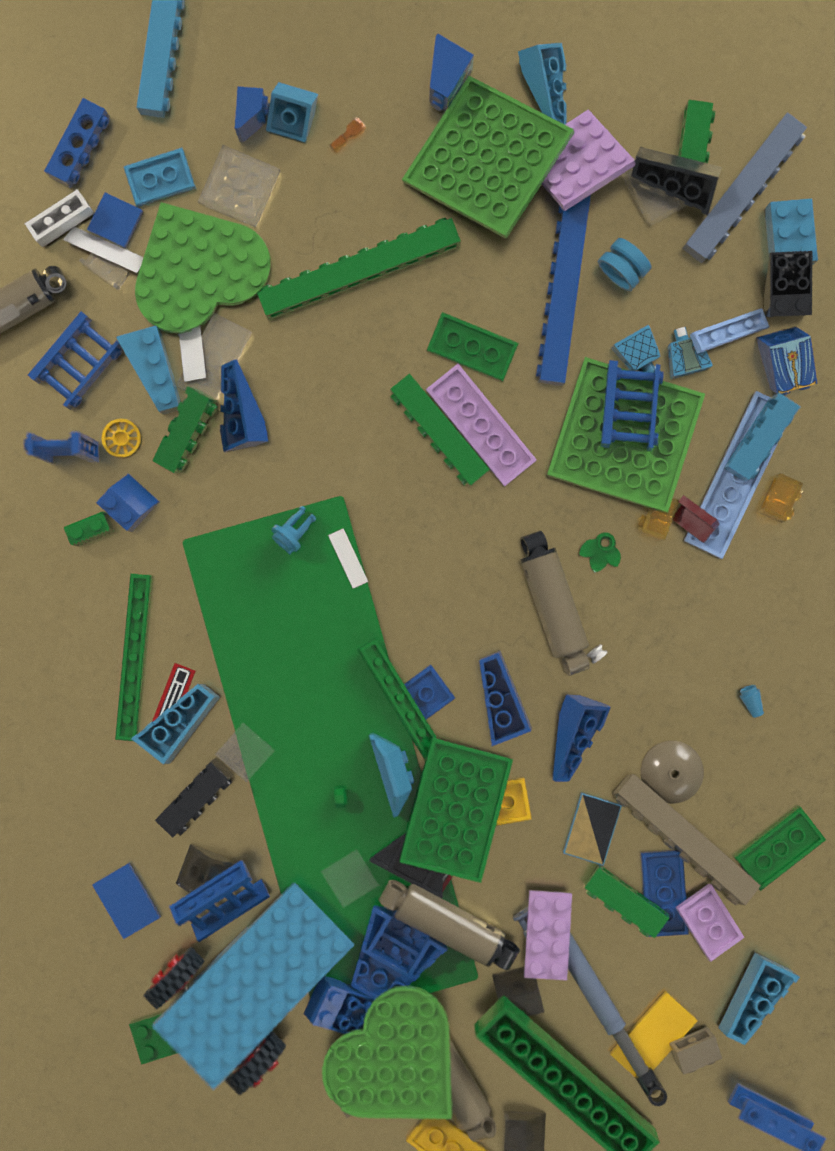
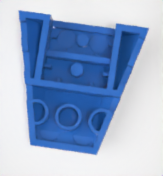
[351,906,448,1000]

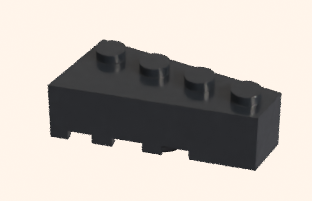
[631,147,722,216]
[155,758,234,838]

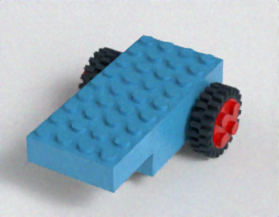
[143,882,354,1095]

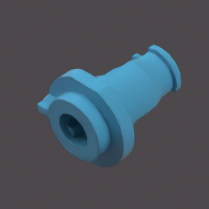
[271,506,316,554]

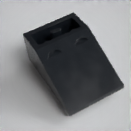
[764,251,813,317]

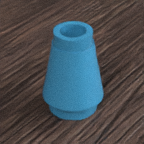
[740,685,764,718]

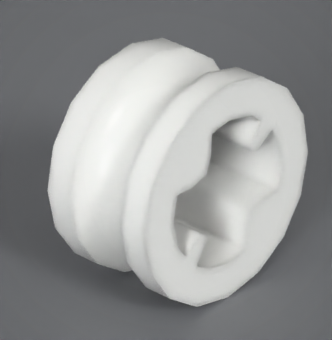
[587,644,607,664]

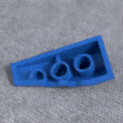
[220,360,268,452]
[553,695,611,782]

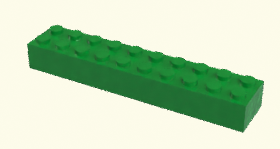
[474,995,660,1151]

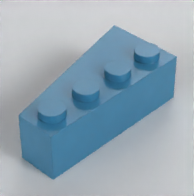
[116,326,181,415]
[724,393,801,482]
[131,684,220,765]
[718,953,800,1045]

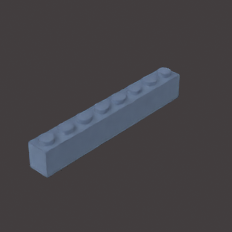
[682,112,807,263]

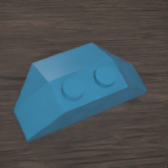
[369,733,415,817]

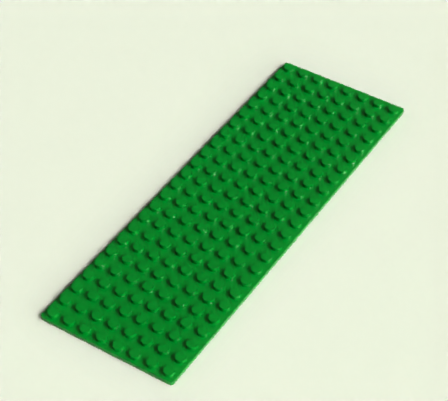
[182,496,478,998]

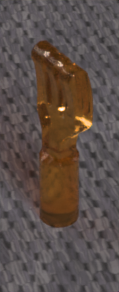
[330,117,366,151]

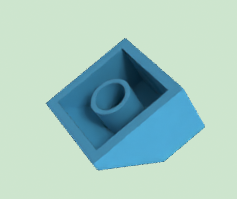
[266,82,318,142]

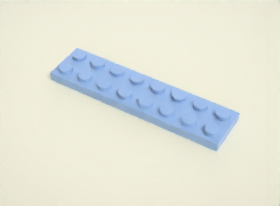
[684,391,779,559]

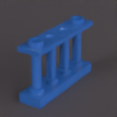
[28,311,122,410]
[601,360,664,452]
[24,432,99,463]
[169,860,270,942]
[728,1083,826,1151]

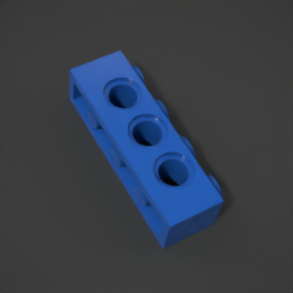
[44,98,109,188]

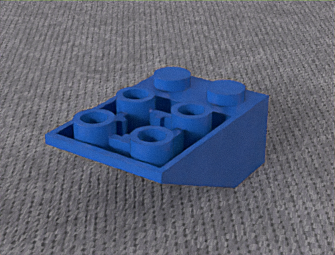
[303,976,374,1034]

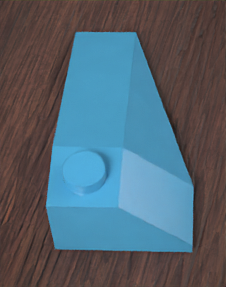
[518,43,567,125]

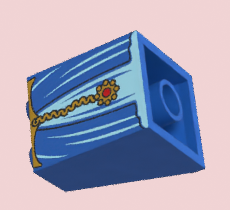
[429,34,474,112]
[756,326,817,395]

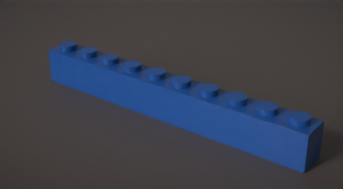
[536,195,591,386]

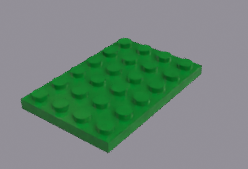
[399,738,513,883]

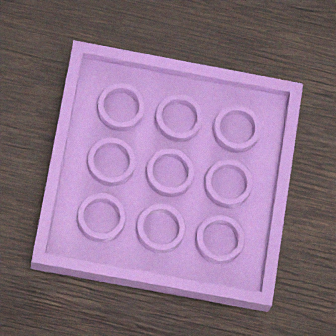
[542,110,635,211]

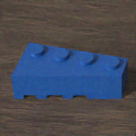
[479,651,532,746]

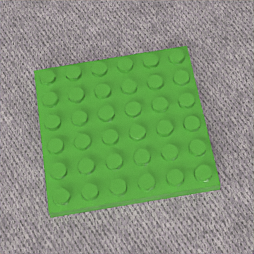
[402,76,574,239]
[547,357,705,513]

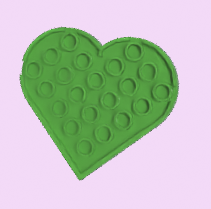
[135,202,271,333]
[322,986,452,1119]

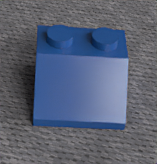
[235,86,270,142]
[96,474,160,532]

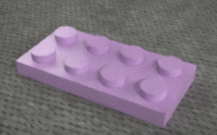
[524,890,572,980]

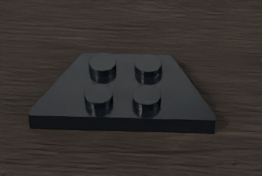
[369,832,443,899]

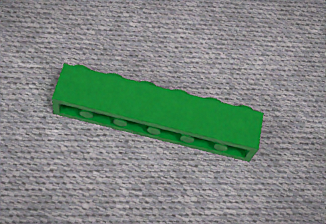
[390,373,490,487]

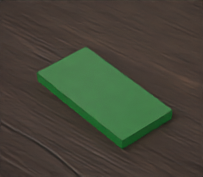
[426,312,519,382]
[734,806,826,891]

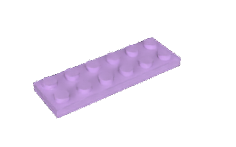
[426,364,537,487]

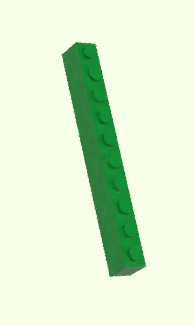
[257,218,461,320]

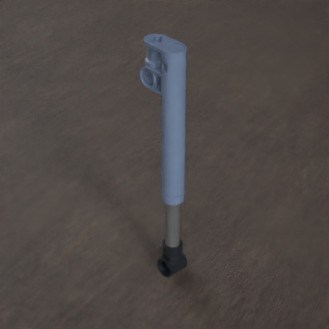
[513,907,667,1106]

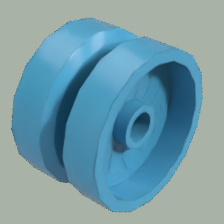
[598,238,652,292]

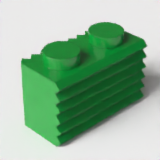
[64,511,114,547]

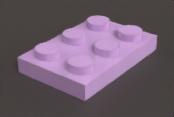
[675,884,744,961]

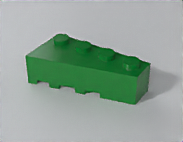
[152,386,218,473]

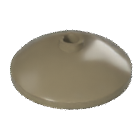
[641,741,704,804]

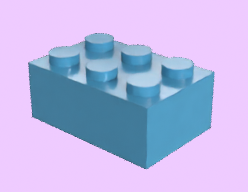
[764,198,818,265]

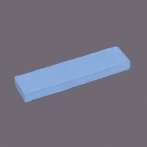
[690,308,770,354]

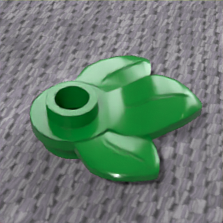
[579,532,621,573]

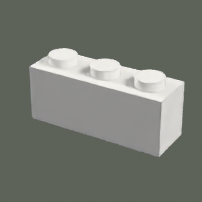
[25,189,94,247]

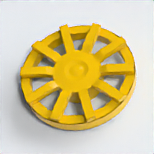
[102,419,142,458]

